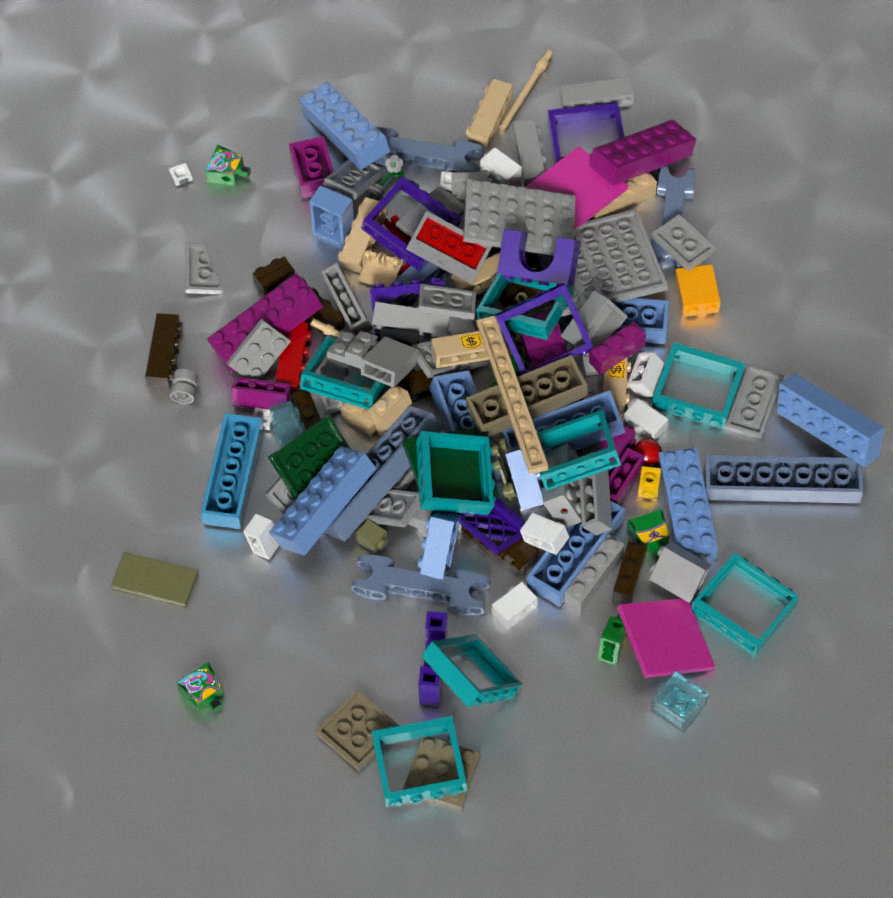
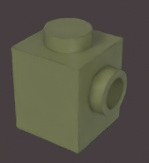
[356,519,388,555]

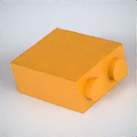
[675,264,721,316]

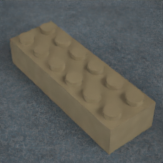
[466,355,588,437]

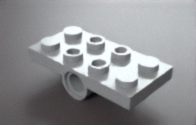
[411,331,490,378]

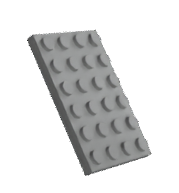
[463,178,575,256]

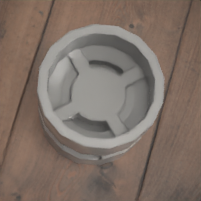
[170,369,198,404]

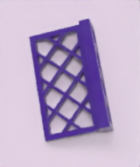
[449,498,526,555]

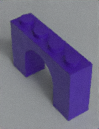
[497,229,581,286]
[370,278,449,334]
[418,611,448,707]

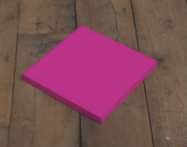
[525,146,628,231]
[617,599,715,678]

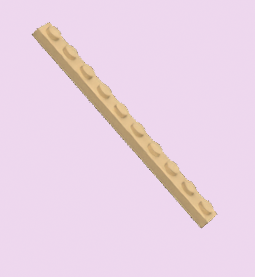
[476,316,548,475]

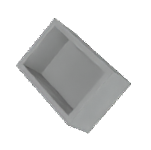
[561,291,628,358]

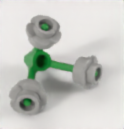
[368,155,420,200]

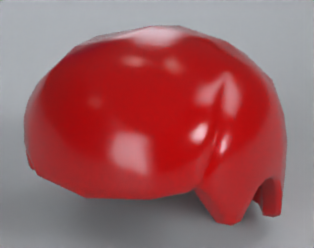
[632,438,663,467]

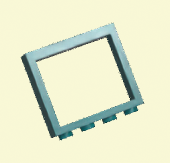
[476,271,574,340]
[300,336,387,410]
[652,342,746,429]
[537,410,621,491]
[416,431,496,515]
[691,553,799,656]
[421,634,523,708]
[371,716,467,807]

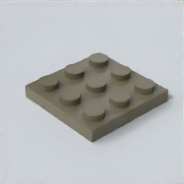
[315,690,400,772]
[403,736,481,810]

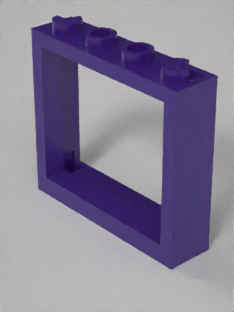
[547,103,624,164]
[361,176,461,272]
[494,283,593,375]

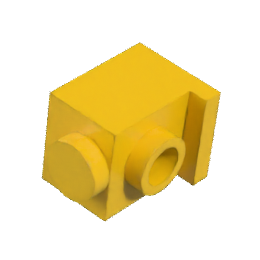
[638,466,661,498]

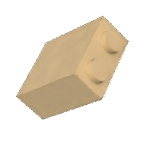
[369,385,414,438]

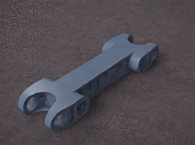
[373,127,485,173]
[650,166,695,270]
[351,555,491,615]

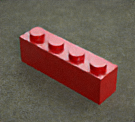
[275,322,312,393]

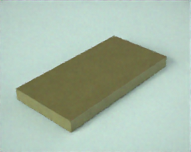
[111,552,198,607]

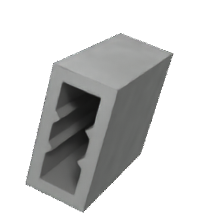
[361,337,418,387]
[649,542,712,603]

